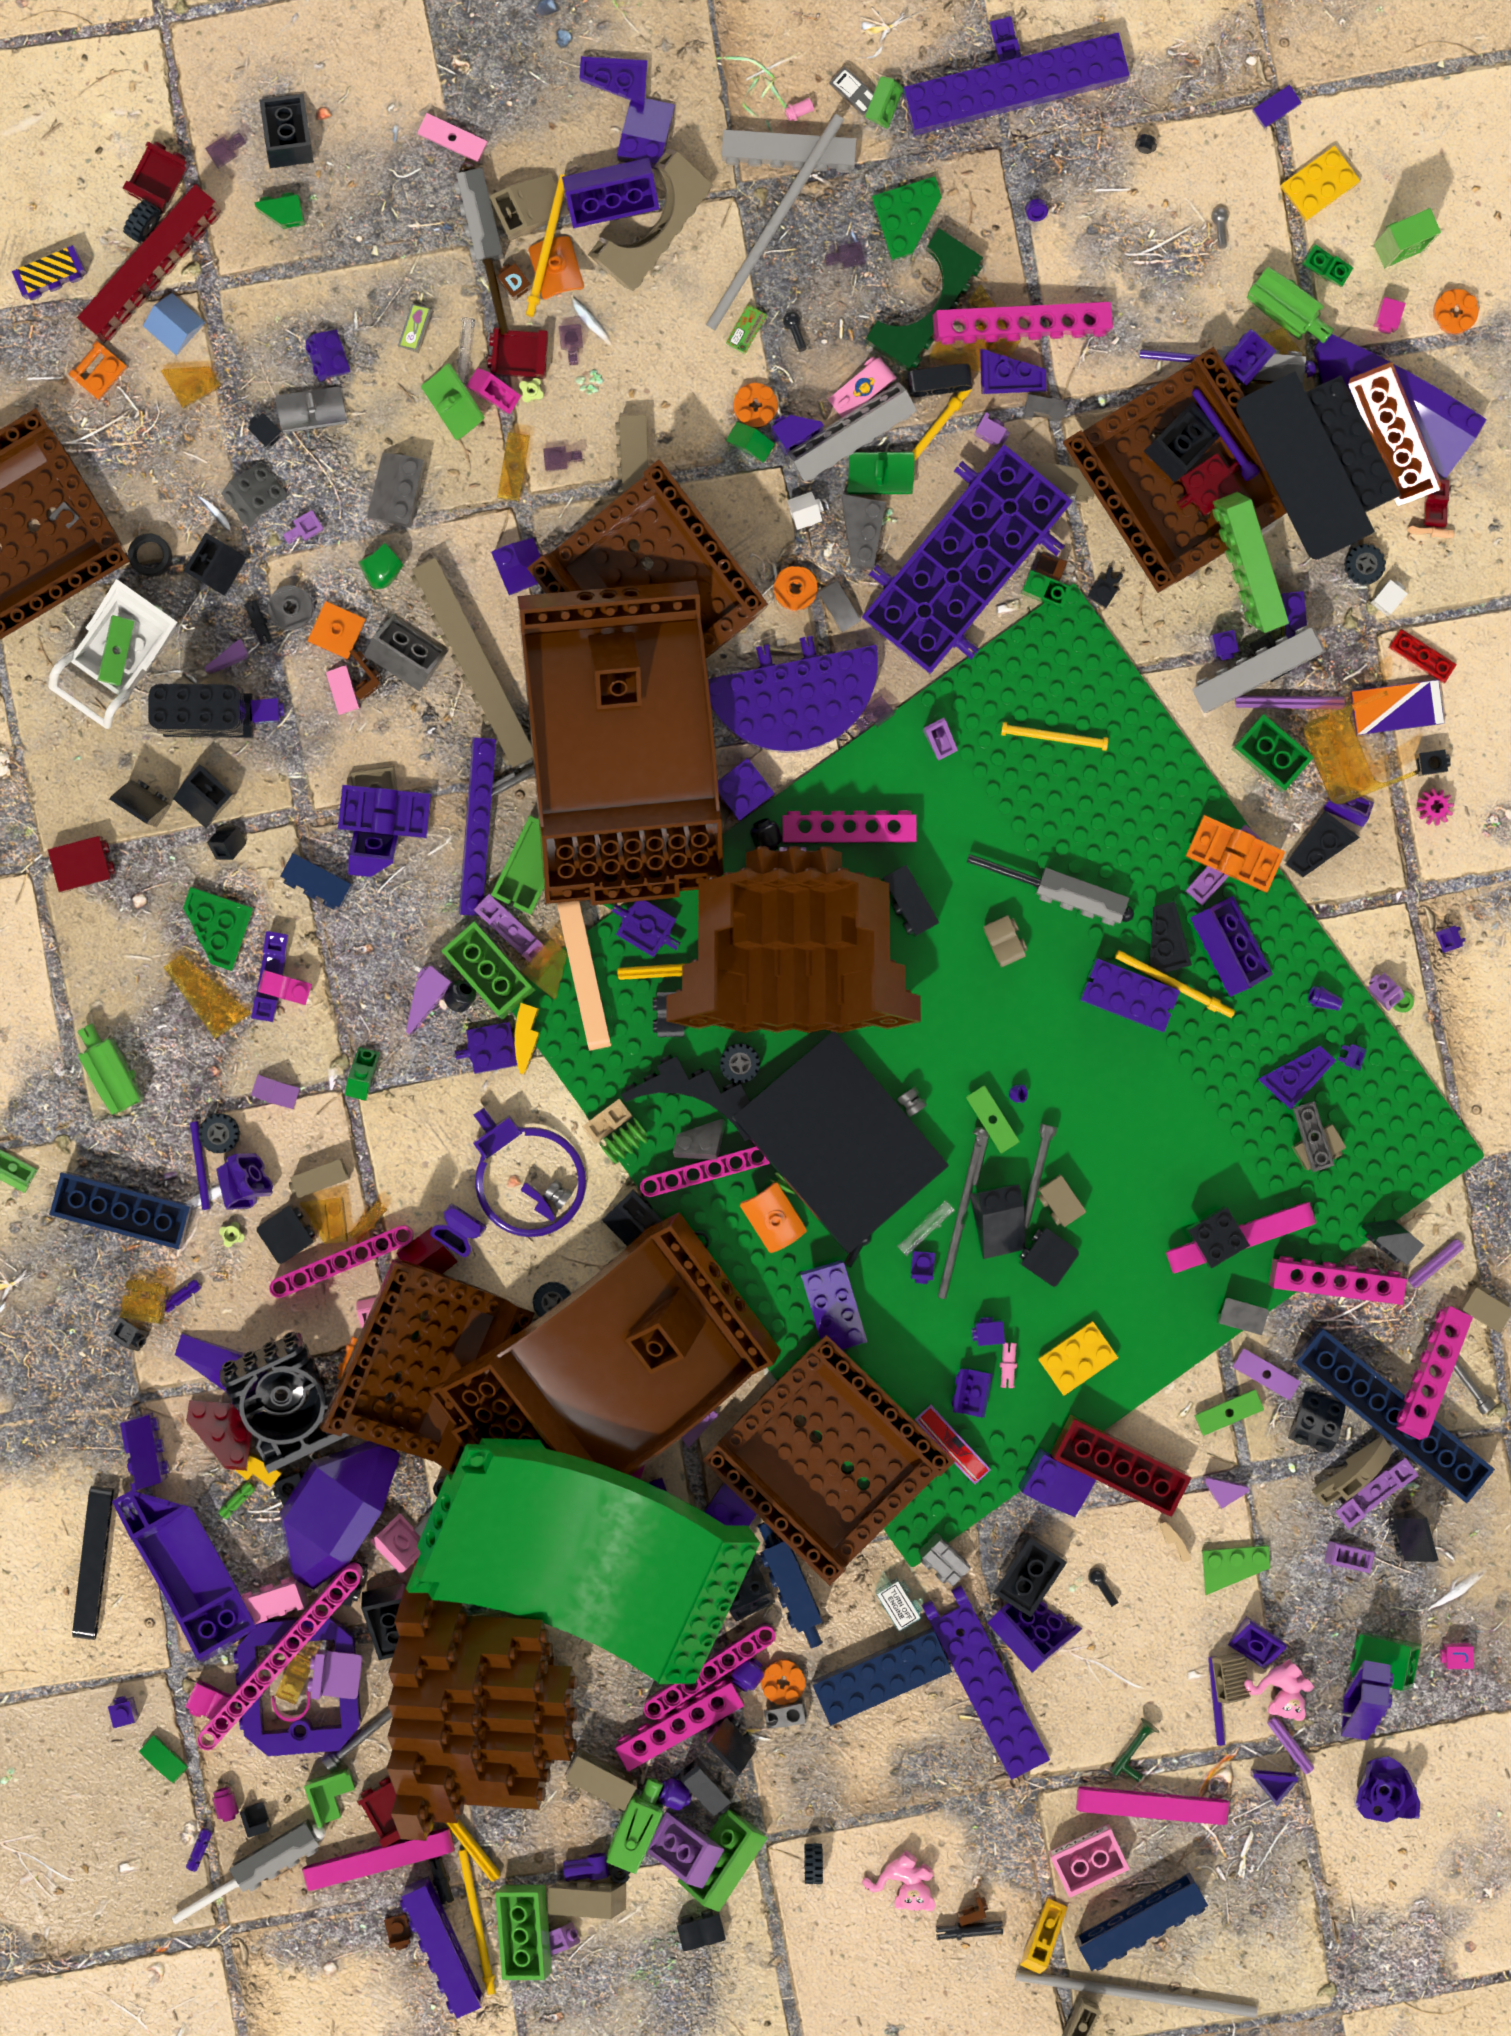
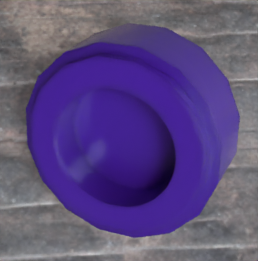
[1025,199,1048,222]

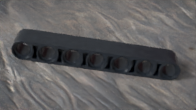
[72,1486,114,1640]

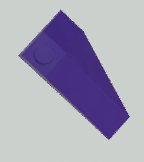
[175,1334,263,1393]

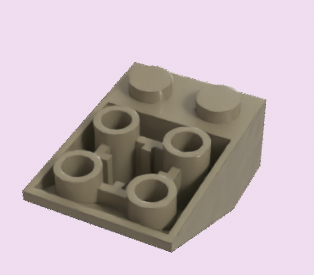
[489,173,569,242]

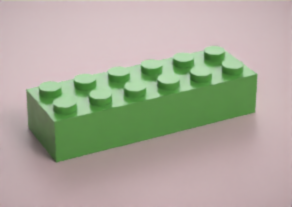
[1212,492,1289,633]

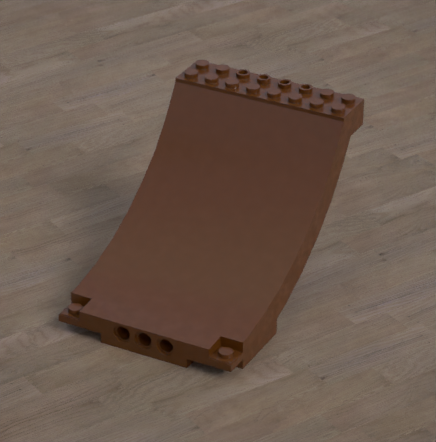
[517,581,723,905]
[428,1212,781,1475]

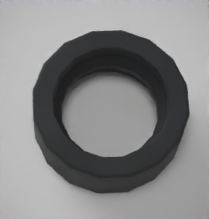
[128,533,172,577]

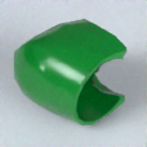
[358,543,404,590]

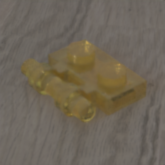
[120,1279,169,1324]

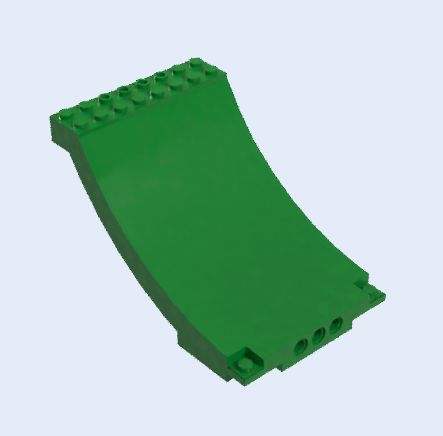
[406,1438,760,1684]

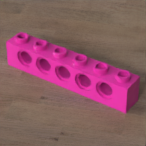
[782,811,916,843]
[1269,1256,1407,1305]
[1396,1306,1473,1440]
[615,1679,744,1772]

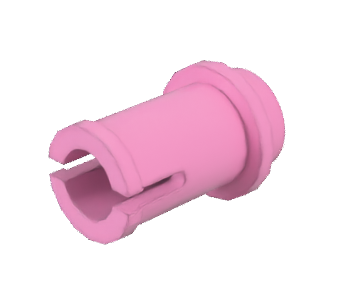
[784,98,814,121]

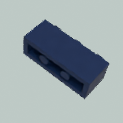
[280,853,353,910]

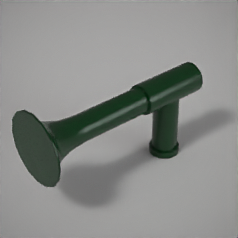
[1110,1718,1159,1782]

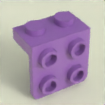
[308,1650,362,1699]

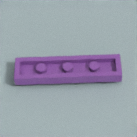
[1185,824,1262,905]

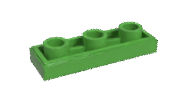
[97,615,134,686]
[966,1085,1020,1153]
[1194,1389,1264,1436]

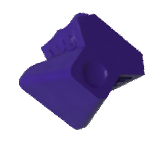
[216,1153,273,1210]
[430,1203,487,1257]

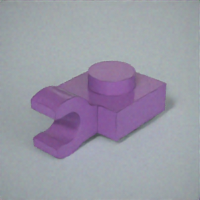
[283,510,324,544]

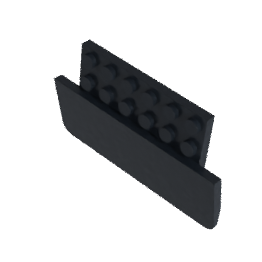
[1236,371,1401,560]

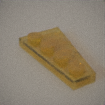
[163,954,252,1040]

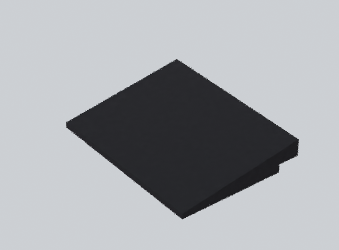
[732,1031,949,1254]

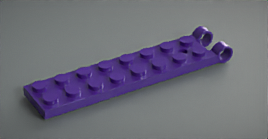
[922,1585,1050,1780]

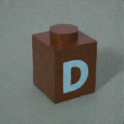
[497,263,532,301]

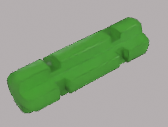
[218,1482,256,1519]

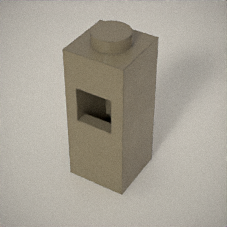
[289,1158,350,1198]

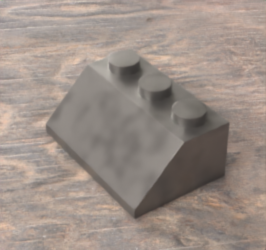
[367,453,426,528]
[364,615,448,692]

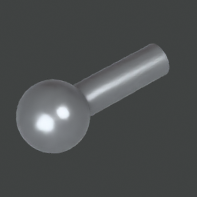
[1211,207,1229,249]

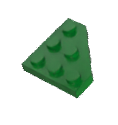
[872,176,942,261]
[183,887,254,971]

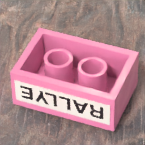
[1049,1824,1130,1898]

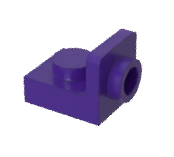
[910,1251,935,1284]

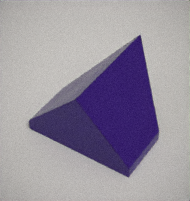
[1250,1769,1298,1806]

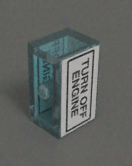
[875,1577,922,1632]

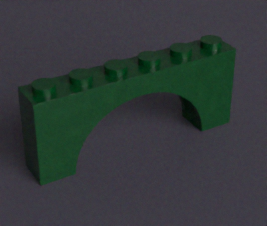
[865,228,984,372]

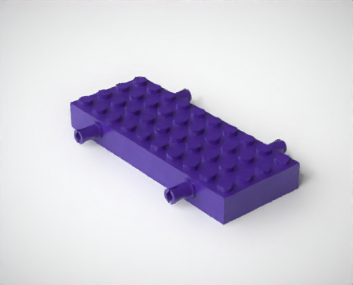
[862,444,1073,675]

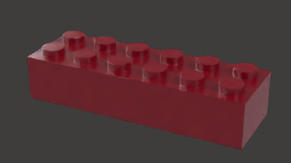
[1050,1415,1192,1517]

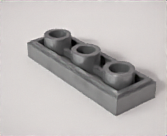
[1292,1101,1334,1172]

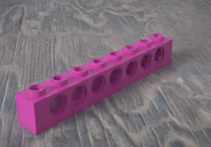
[933,302,1113,345]

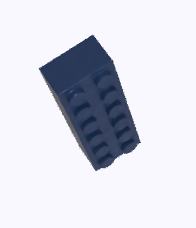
[49,1171,194,1250]
[812,1627,952,1726]
[1074,1872,1208,1971]

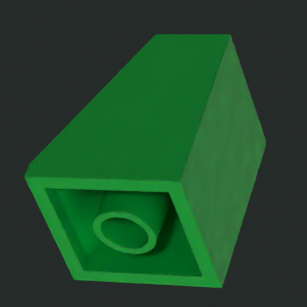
[1350,1633,1422,1691]

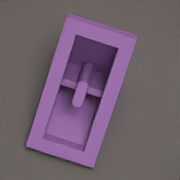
[923,718,958,761]
[251,1074,300,1109]
[1202,1475,1249,1509]

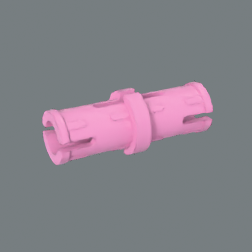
[1000,1342,1017,1388]

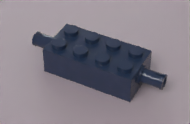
[757,1522,823,1649]

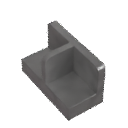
[1216,1298,1269,1335]

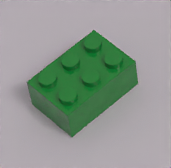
[1231,714,1314,793]

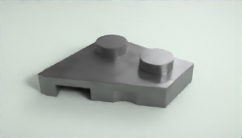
[673,1119,726,1160]

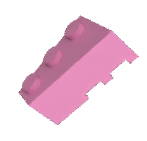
[241,1576,309,1624]

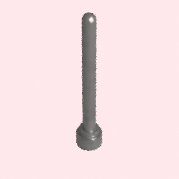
[1024,1124,1058,1229]
[1423,1323,1496,1414]
[321,1709,392,1773]

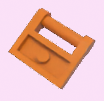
[68,340,128,401]

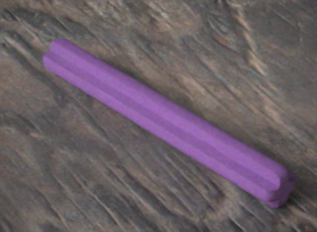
[1235,695,1345,709]

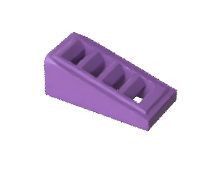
[204,639,249,674]
[1324,1541,1375,1573]

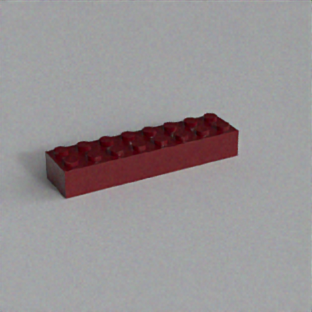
[77,184,221,343]

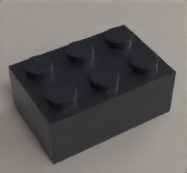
[881,865,939,937]

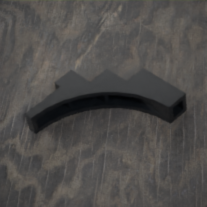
[621,1054,750,1141]

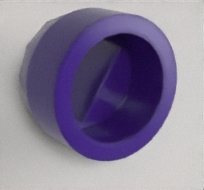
[1009,1085,1028,1103]

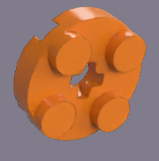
[1433,289,1479,335]
[733,383,778,428]
[774,566,818,611]
[761,1659,805,1705]

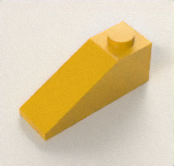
[1020,1898,1068,1974]

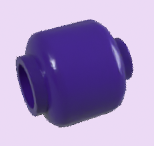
[732,1658,764,1692]
[658,1778,692,1811]

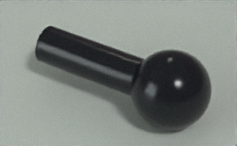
[783,312,807,352]
[844,1235,872,1268]
[1088,1568,1119,1607]

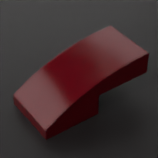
[1424,479,1449,528]

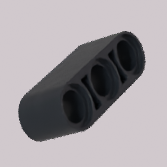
[907,364,972,398]

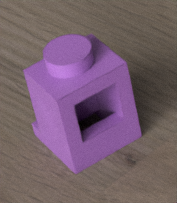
[974,412,1010,448]
[1368,973,1405,1011]

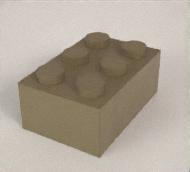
[565,1748,638,1811]

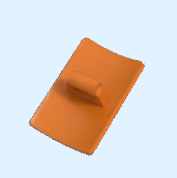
[528,236,584,300]
[740,1182,807,1253]

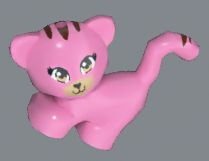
[1244,1659,1314,1721]
[862,1851,935,1911]

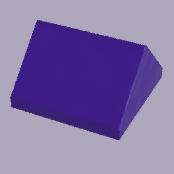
[1228,1616,1287,1669]

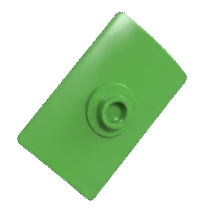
[421,363,485,441]

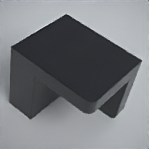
[207,826,246,860]
[240,1802,272,1838]

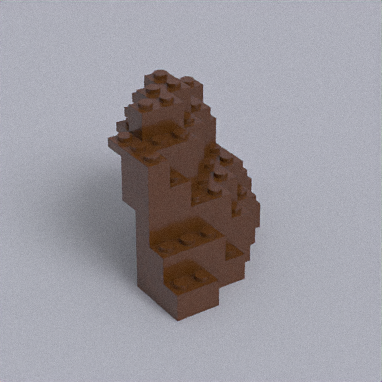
[666,846,921,1033]
[387,1586,578,1841]

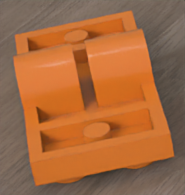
[1185,815,1285,893]

